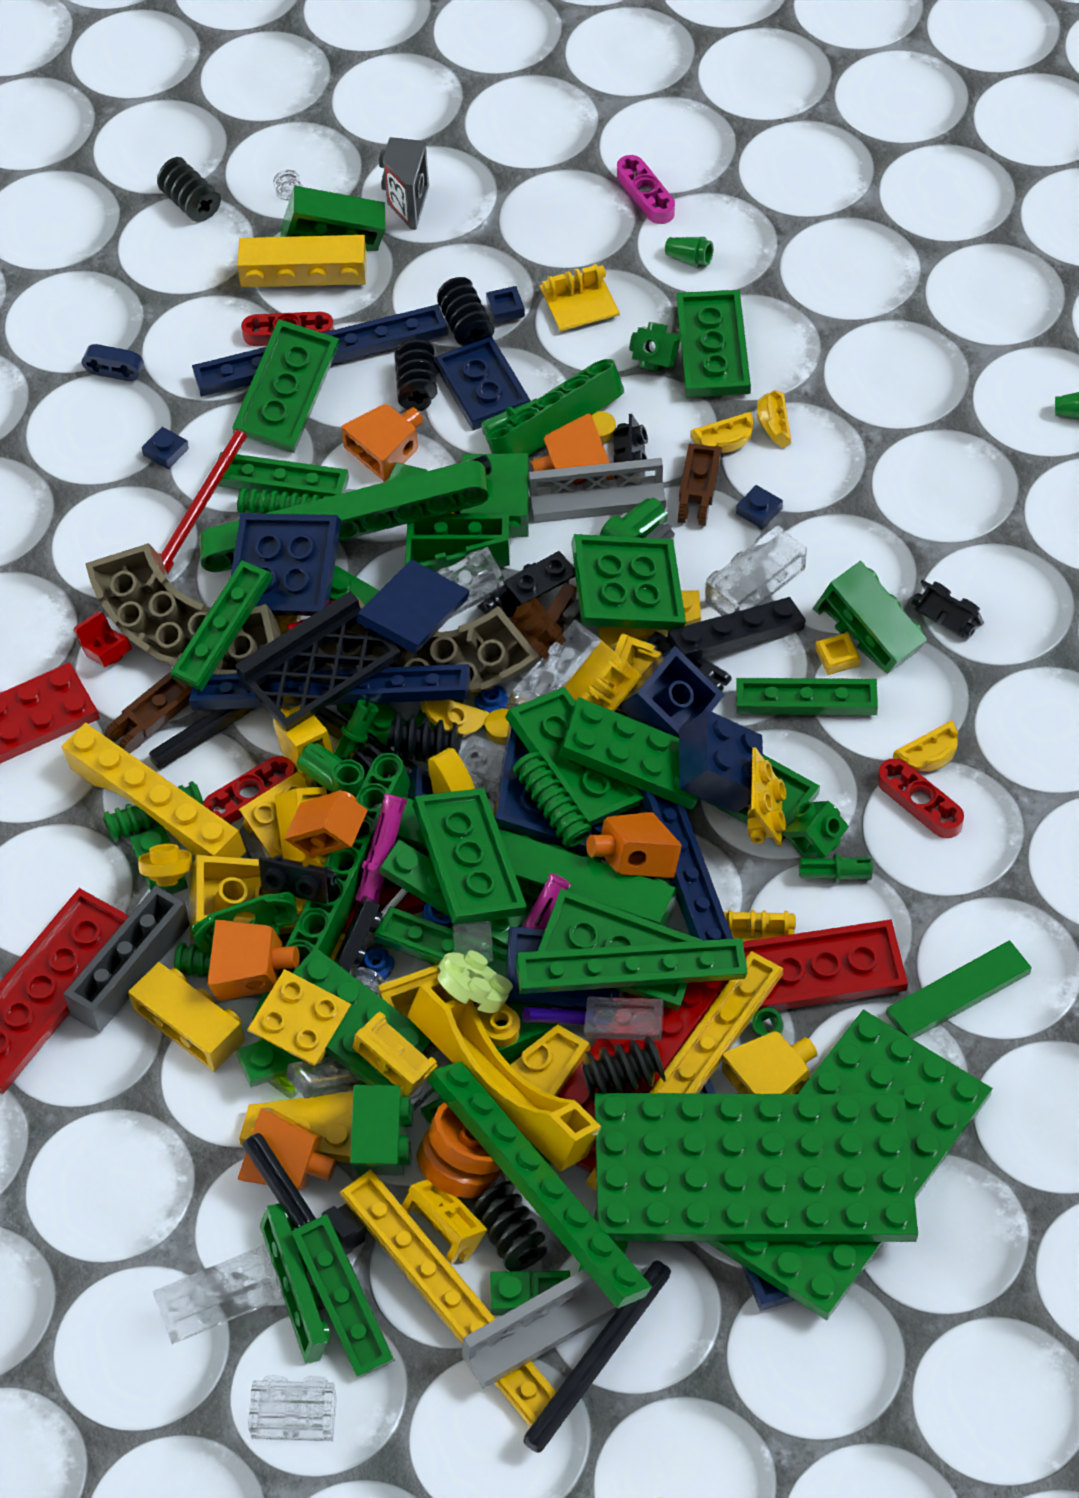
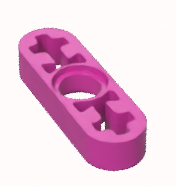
[617,155,675,224]

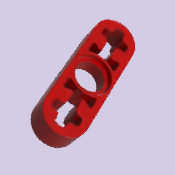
[241,311,334,346]
[203,756,295,825]
[877,759,964,838]

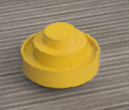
[138,844,193,886]

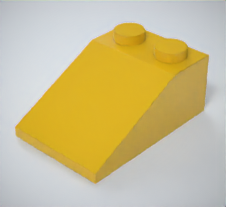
[190,855,298,940]

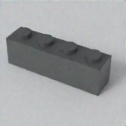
[64,885,190,1033]

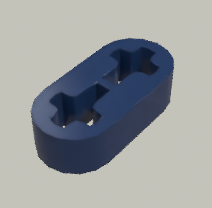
[81,344,144,381]

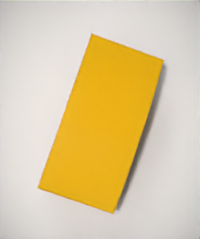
[427,748,475,794]

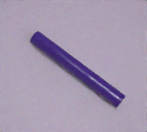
[522,1007,616,1026]

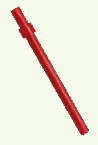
[158,430,247,574]

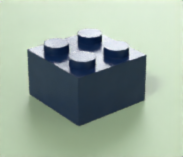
[619,646,724,738]
[679,710,763,813]

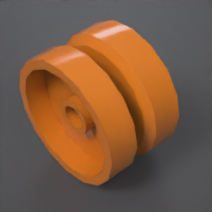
[416,1102,501,1198]

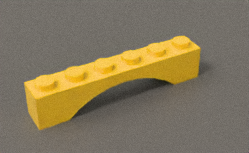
[61,722,246,858]
[407,978,601,1172]

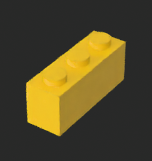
[128,962,245,1072]

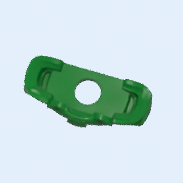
[191,892,298,954]

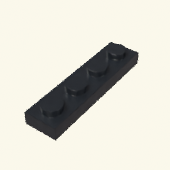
[667,597,806,661]

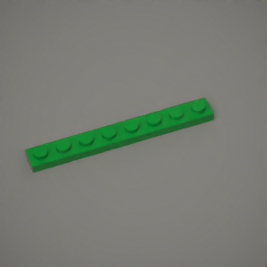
[427,1061,652,1309]

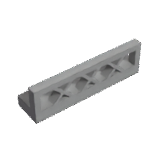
[529,458,666,523]
[461,1269,618,1389]

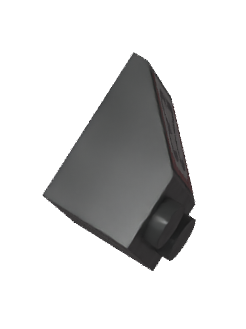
[379,137,429,230]

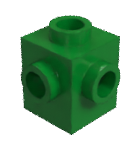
[629,322,682,370]
[783,801,849,858]

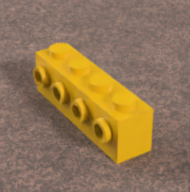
[237,235,367,287]

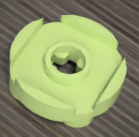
[436,950,513,1013]

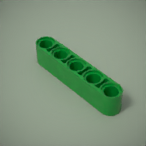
[485,359,624,456]

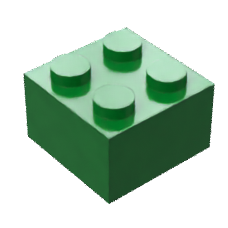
[350,1085,413,1176]

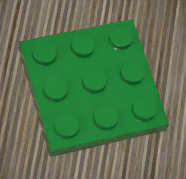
[571,534,686,630]

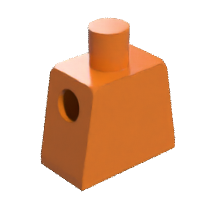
[341,404,424,482]
[530,413,614,484]
[586,812,682,878]
[207,920,300,1001]
[237,1107,337,1190]

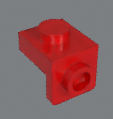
[73,612,133,667]

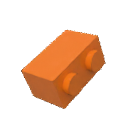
[284,790,368,858]

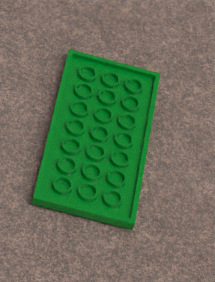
[706,1009,993,1321]
[594,1093,918,1242]

